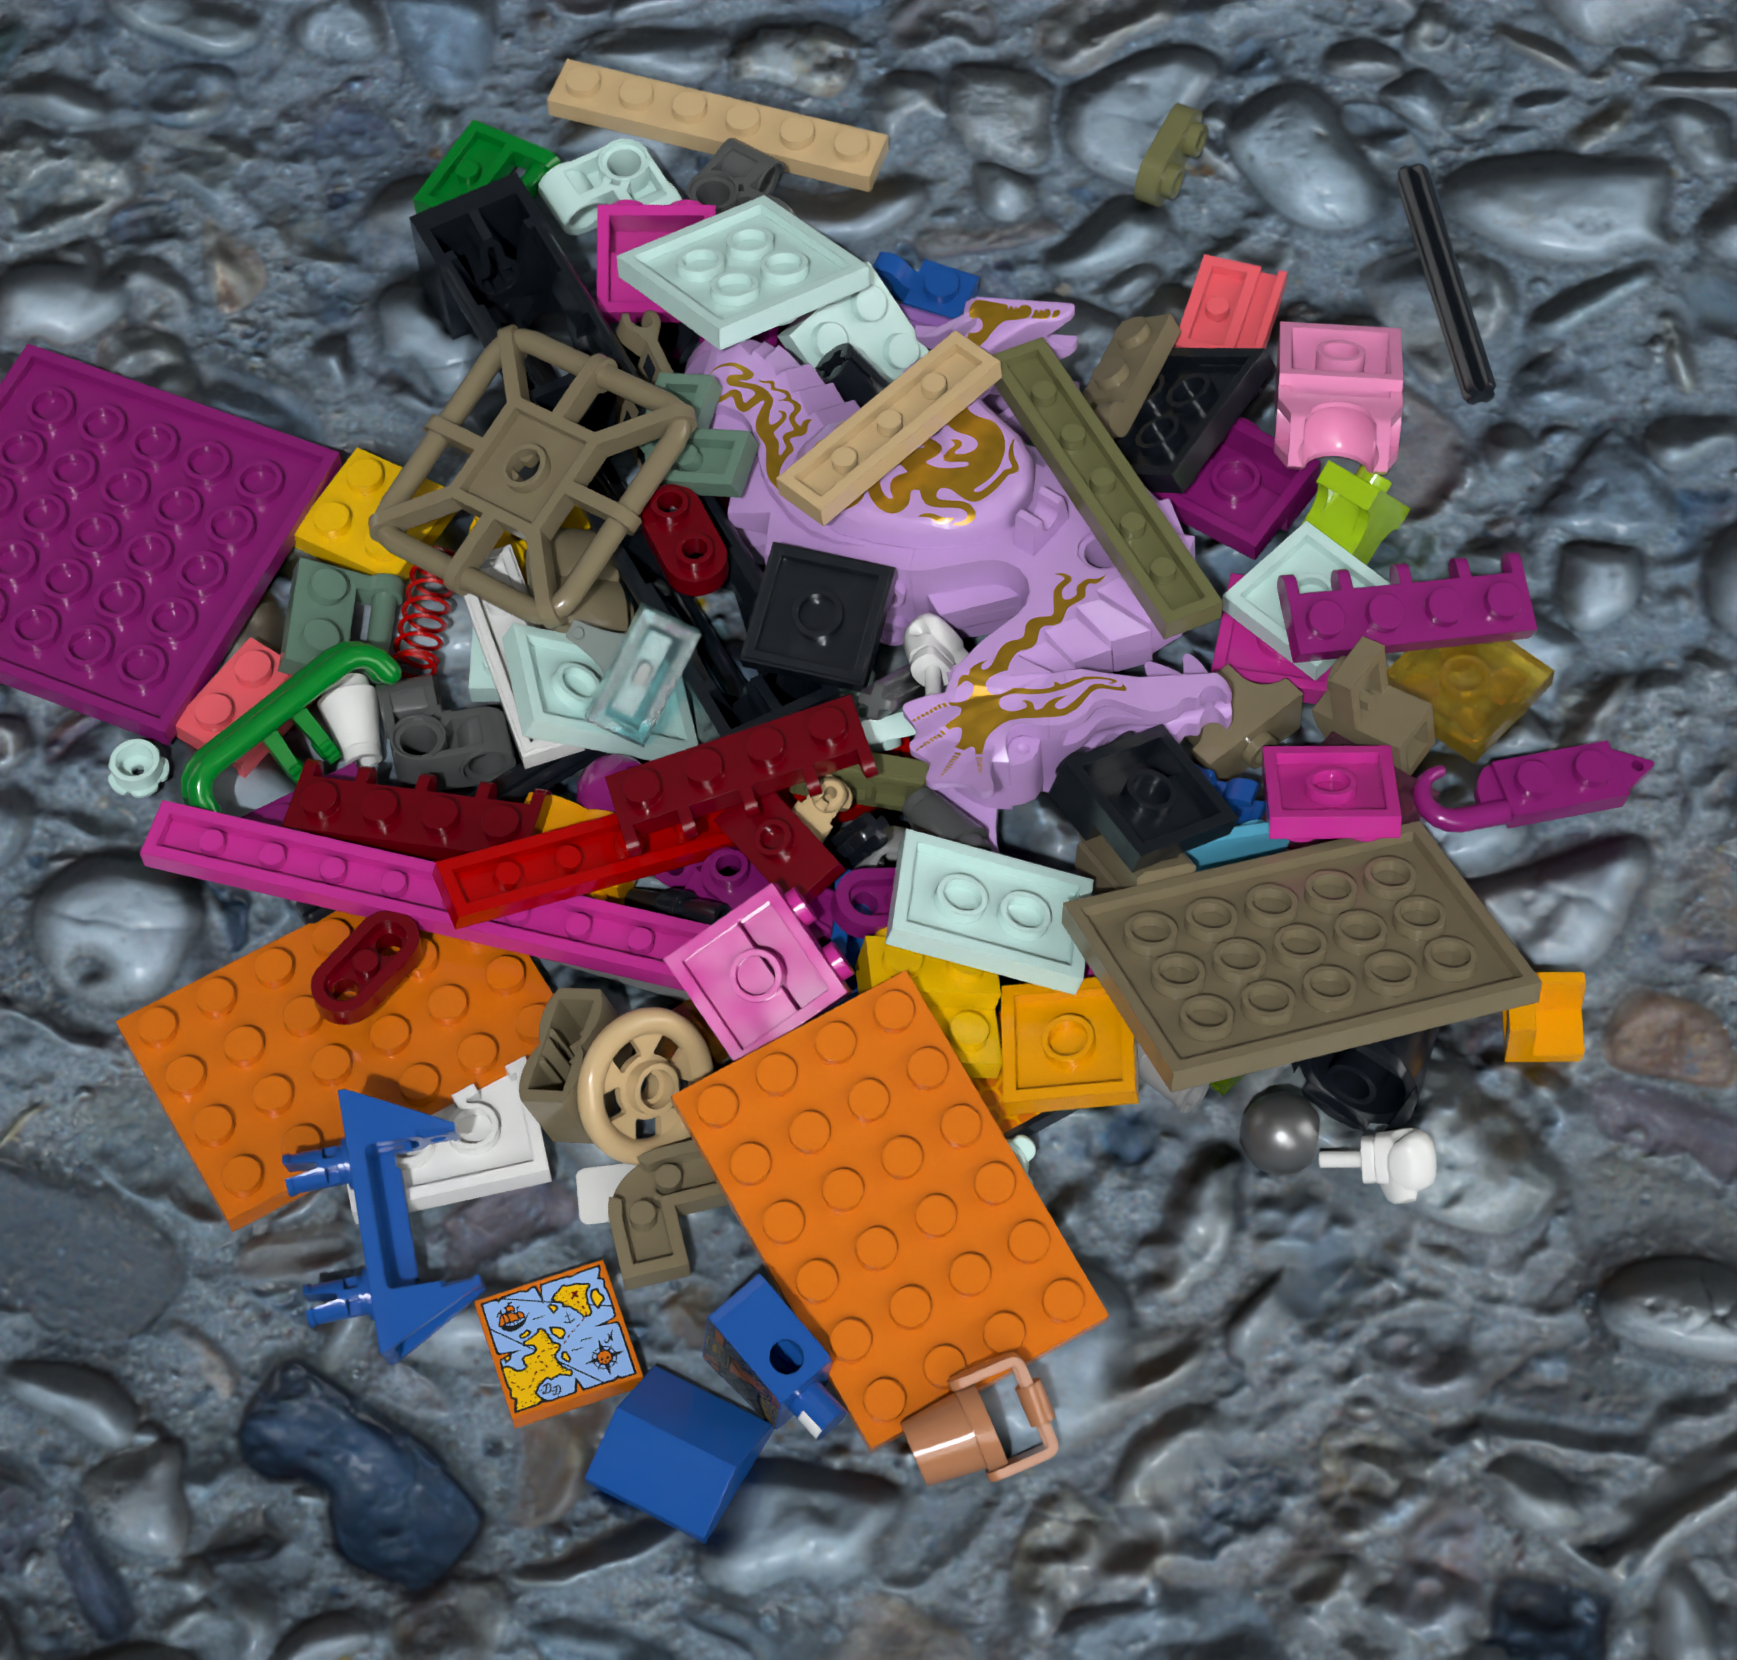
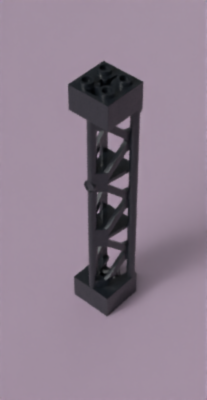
[409,172,841,745]

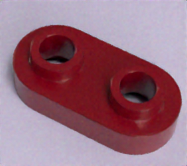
[640,484,729,596]
[311,910,423,1025]

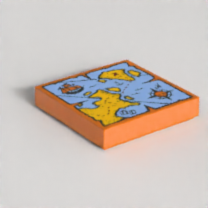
[474,1260,643,1429]

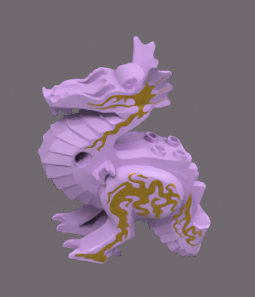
[685,297,1232,854]

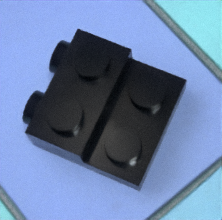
[1048,724,1239,873]

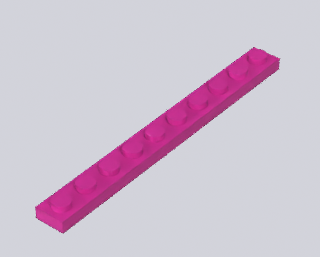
[140,800,711,991]

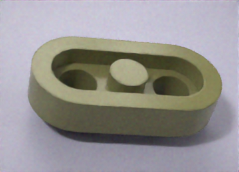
[1134,103,1208,207]

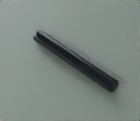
[1397,163,1496,405]

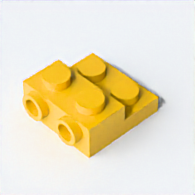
[855,927,1002,1079]

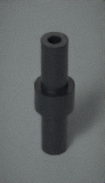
[624,888,732,925]

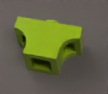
[1302,460,1411,566]

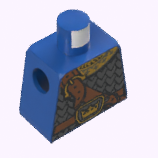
[702,1274,847,1440]

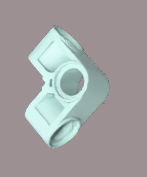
[538,139,682,235]

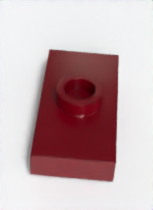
[713,792,846,904]

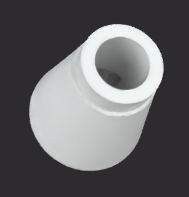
[317,673,382,769]

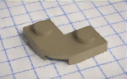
[608,1140,729,1291]

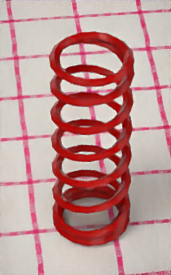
[392,545,455,678]

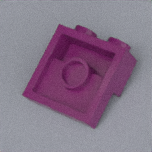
[1151,417,1321,560]

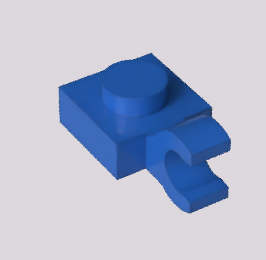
[873,252,979,319]

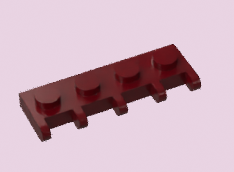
[605,694,879,858]
[282,758,552,861]

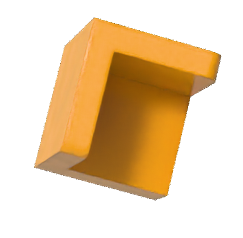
[1501,972,1586,1062]

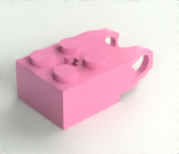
[1274,321,1403,475]

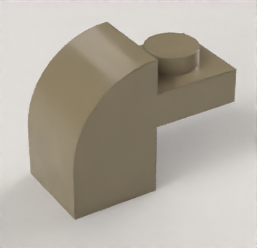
[1312,636,1436,787]

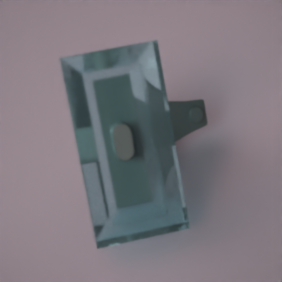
[566,602,701,748]

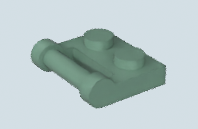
[278,557,405,689]

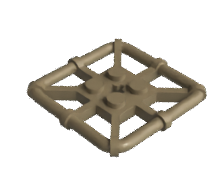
[368,324,697,629]

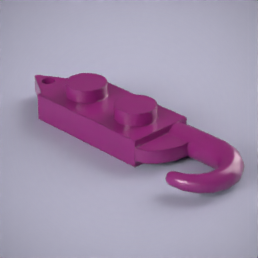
[1413,740,1654,833]

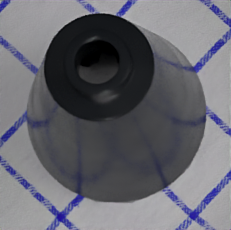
[1291,1027,1439,1131]

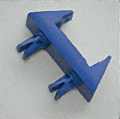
[282,1089,486,1365]

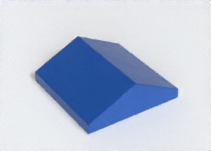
[585,1366,774,1544]

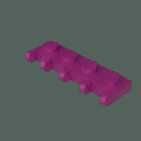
[1277,552,1538,663]

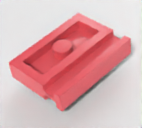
[1173,254,1287,349]
[175,637,318,778]

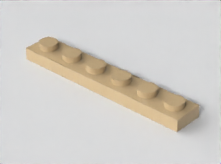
[547,59,889,192]

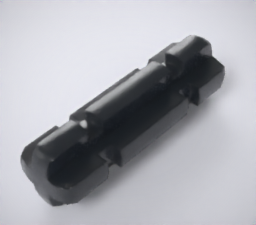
[823,812,889,883]

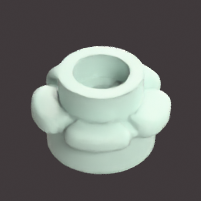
[108,739,170,798]

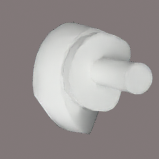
[903,613,969,696]
[1319,1128,1437,1204]

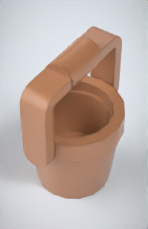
[900,1352,1059,1487]

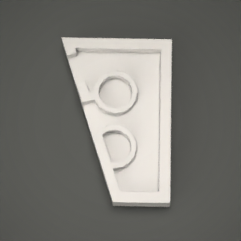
[347,1055,552,1224]

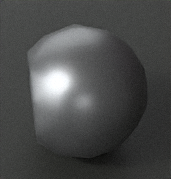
[1239,1091,1319,1176]

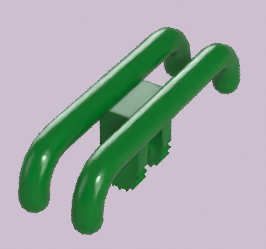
[180,641,402,814]

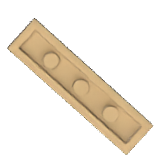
[776,330,1002,527]

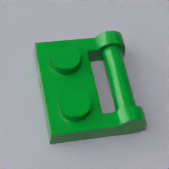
[413,119,562,214]

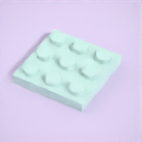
[617,195,870,350]

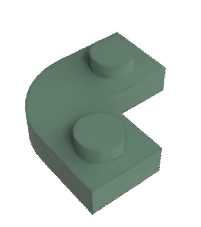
[638,373,759,498]

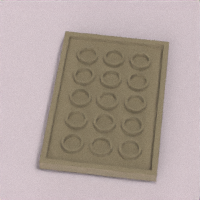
[1062,821,1542,1093]

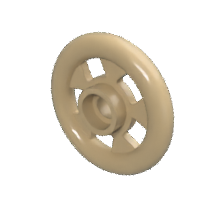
[577,1007,714,1165]

